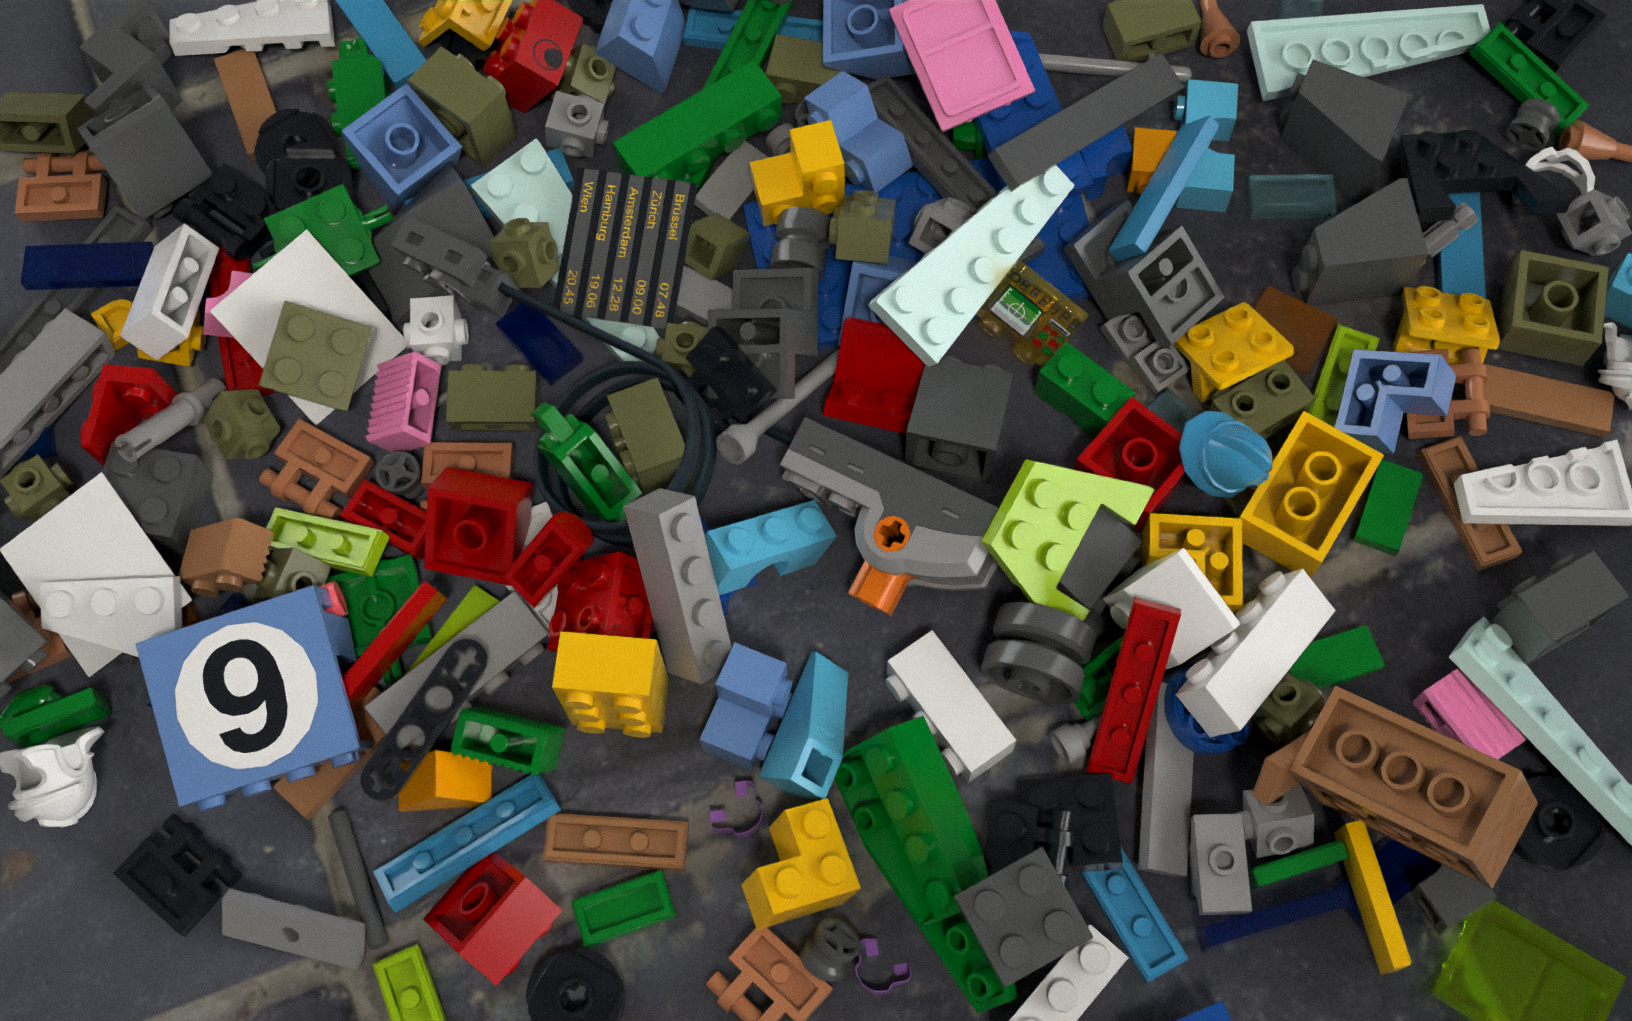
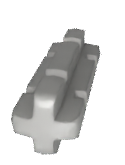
[1421,203,1479,266]

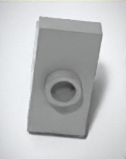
[1188,814,1252,915]

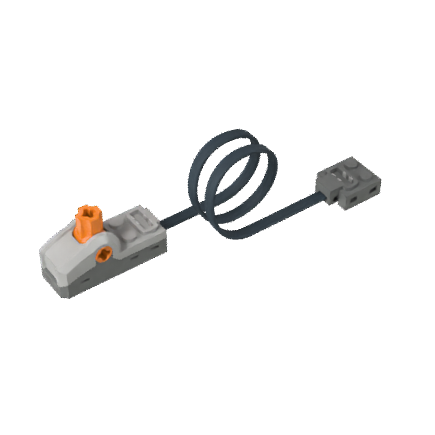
[391,215,999,616]

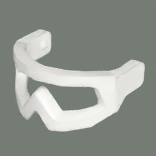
[1512,147,1596,204]

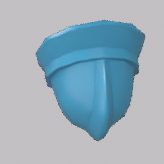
[1179,411,1273,498]

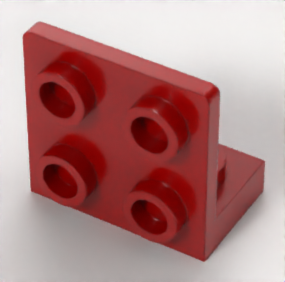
[823,317,925,434]
[80,364,178,467]
[547,551,653,653]

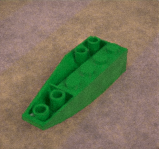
[834,716,1017,1014]

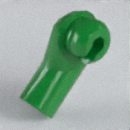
[0,684,64,730]

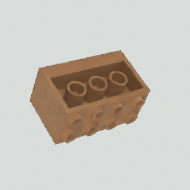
[1289,686,1538,889]

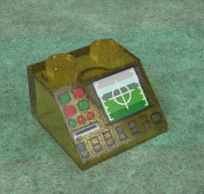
[975,259,1089,366]

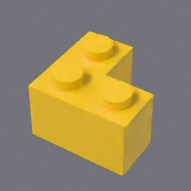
[750,120,845,226]
[1142,513,1243,615]
[741,798,861,930]

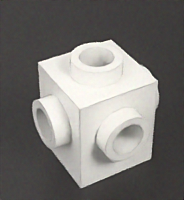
[403,295,469,366]

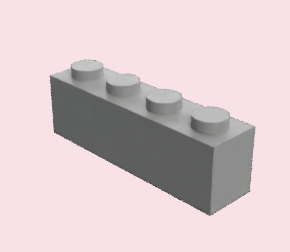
[0,308,117,479]
[624,488,732,684]
[364,592,548,753]

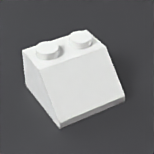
[1103,548,1241,670]

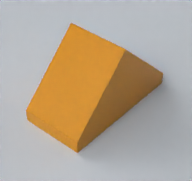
[398,750,493,812]

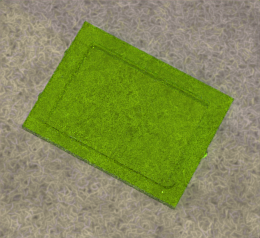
[1430,900,1626,1021]

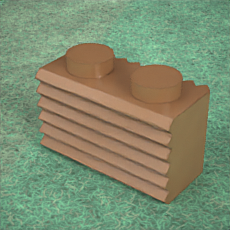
[179,517,274,597]

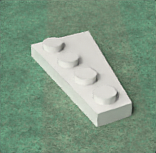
[169,0,335,56]
[1454,440,1632,526]

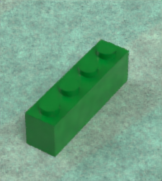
[613,60,783,181]

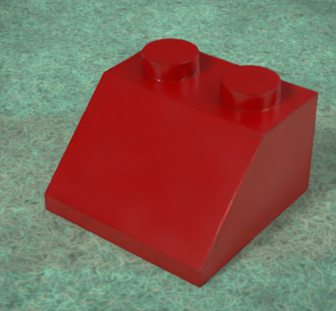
[424,467,533,586]
[423,852,562,986]

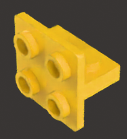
[1392,286,1500,365]
[1173,302,1294,403]

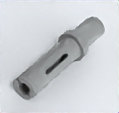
[115,378,226,462]

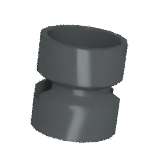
[769,207,831,284]

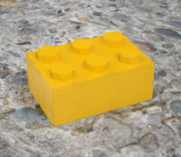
[1239,411,1384,578]
[552,631,670,738]

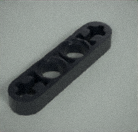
[360,639,487,802]

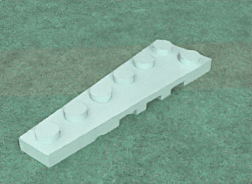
[1247,4,1491,101]
[471,139,660,375]
[868,166,1075,367]
[1449,616,1632,846]

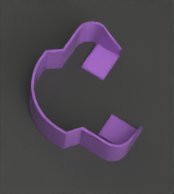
[710,781,764,838]
[855,938,911,995]

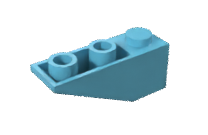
[758,651,848,800]

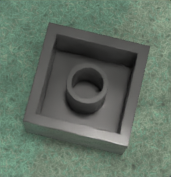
[102,442,214,555]
[1489,550,1630,665]
[952,847,1093,987]

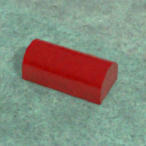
[340,479,427,560]
[502,512,593,608]

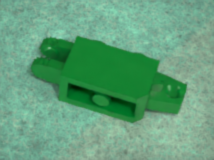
[327,38,391,170]
[530,402,643,534]

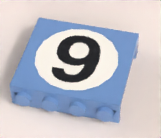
[135,585,373,812]

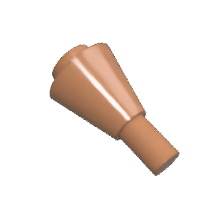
[1199,0,1240,58]
[1559,120,1632,163]

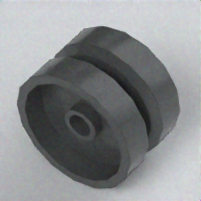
[981,602,1097,704]

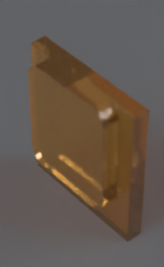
[1254,285,1338,376]

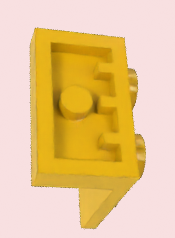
[418,0,513,51]

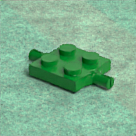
[252,184,394,278]
[325,554,433,684]

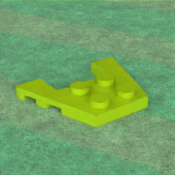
[981,459,1154,622]

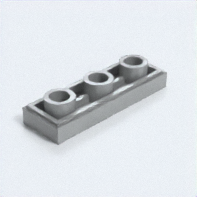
[222,888,365,971]

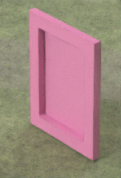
[889,0,1035,133]

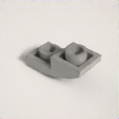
[694,140,769,221]
[676,265,733,327]
[1099,312,1191,394]

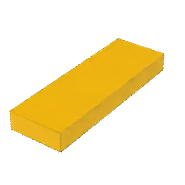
[1334,820,1412,975]

